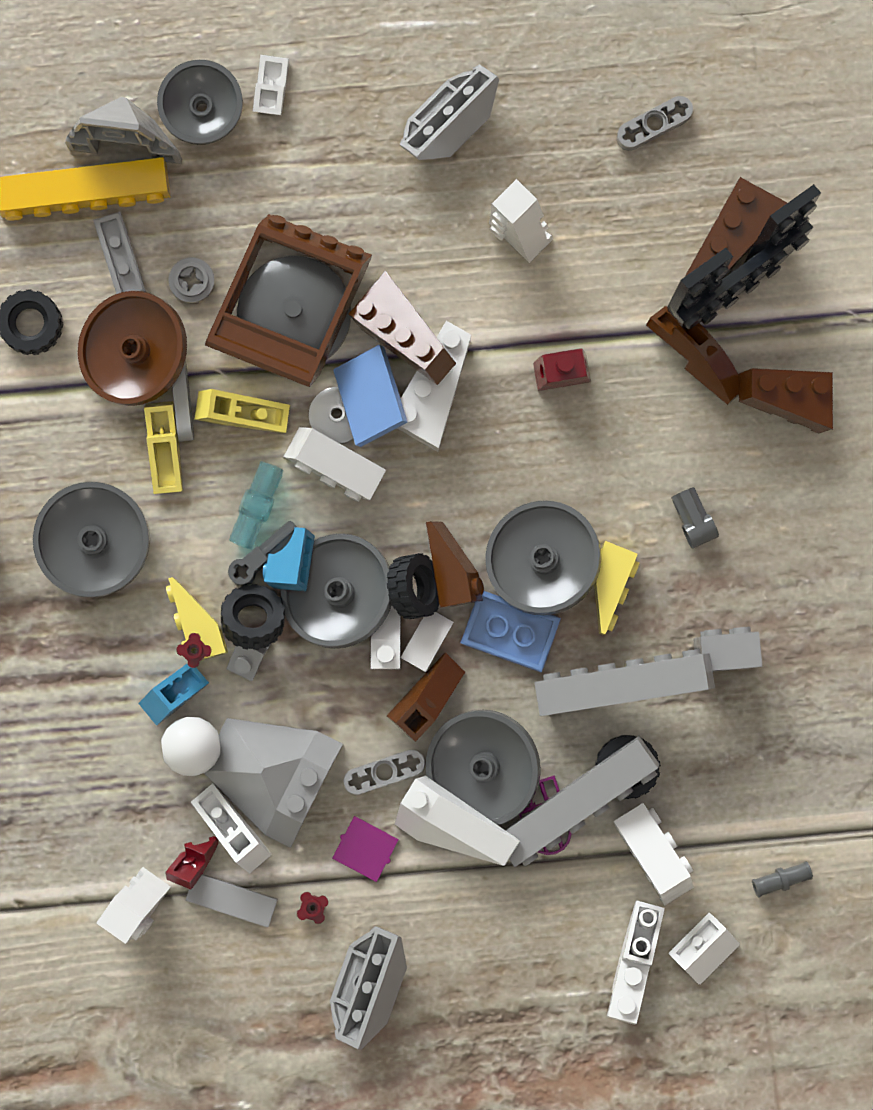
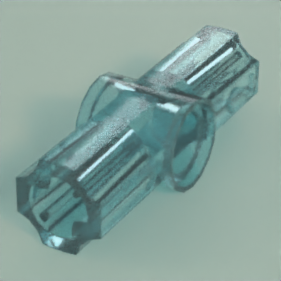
[229,461,284,550]

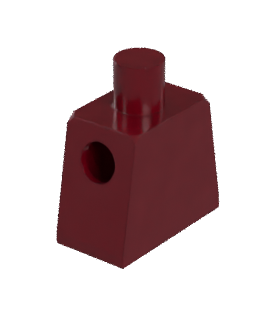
[533,348,591,391]

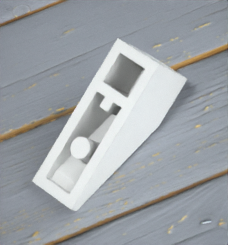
[371,606,401,670]
[191,783,272,874]

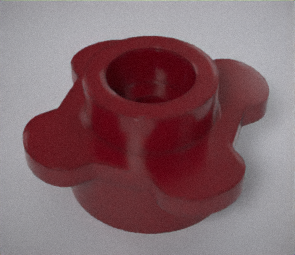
[176,633,212,668]
[297,892,329,924]

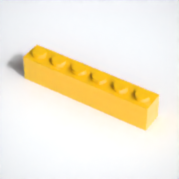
[0,157,171,221]

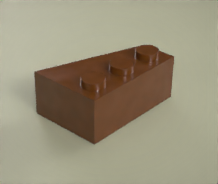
[739,368,833,434]

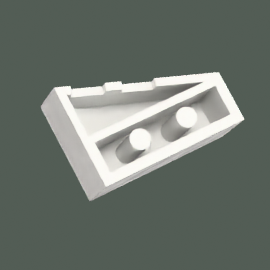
[489,179,553,263]
[283,427,386,502]
[614,803,694,906]
[97,867,171,944]

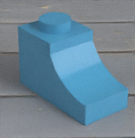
[263,527,315,591]
[138,664,209,726]

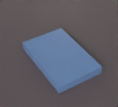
[333,345,408,447]
[460,591,561,673]

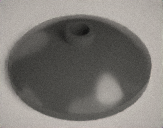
[157,60,243,145]

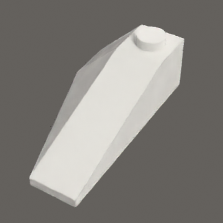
[395,776,520,866]

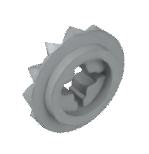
[169,257,214,303]

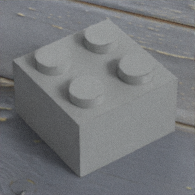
[693,627,762,671]

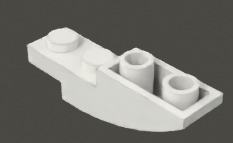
[607,901,665,1025]

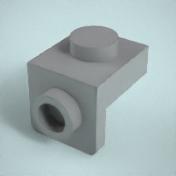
[226,644,271,681]

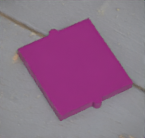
[332,816,399,882]

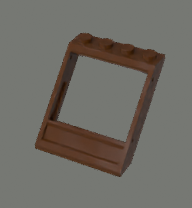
[205,214,372,387]

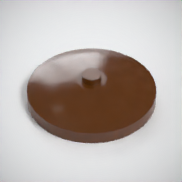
[78,291,187,406]

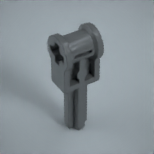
[228,521,297,586]

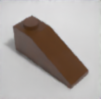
[426,521,484,608]

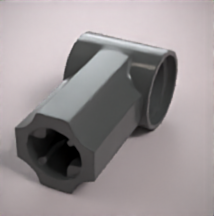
[671,487,719,549]

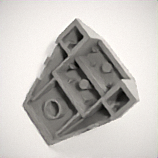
[65,97,182,164]
[204,718,343,848]

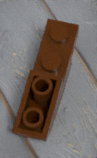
[646,306,739,405]

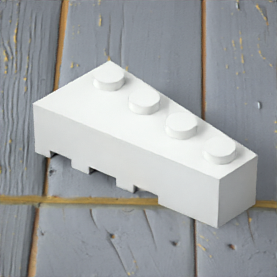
[397,321,471,452]

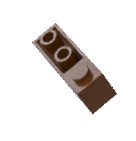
[387,653,465,742]

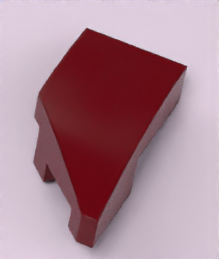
[165,836,219,890]

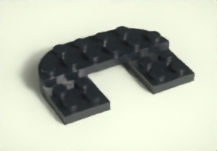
[667,184,821,330]

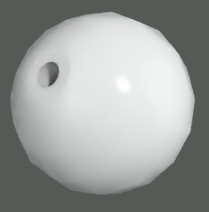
[161,717,221,776]

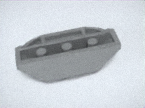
[400,65,499,160]
[330,926,407,1050]

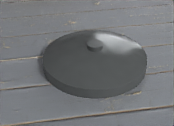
[237,256,351,359]
[33,482,150,598]
[486,501,601,615]
[281,534,392,649]
[426,709,541,825]

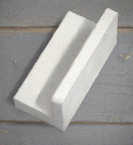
[669,912,740,984]

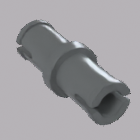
[752,861,813,898]

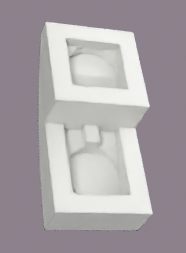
[253,55,290,115]
[400,612,454,672]

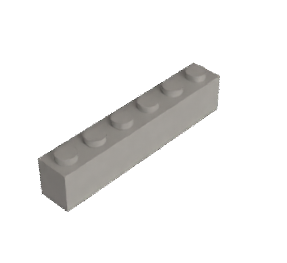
[534,649,715,716]
[504,736,660,867]

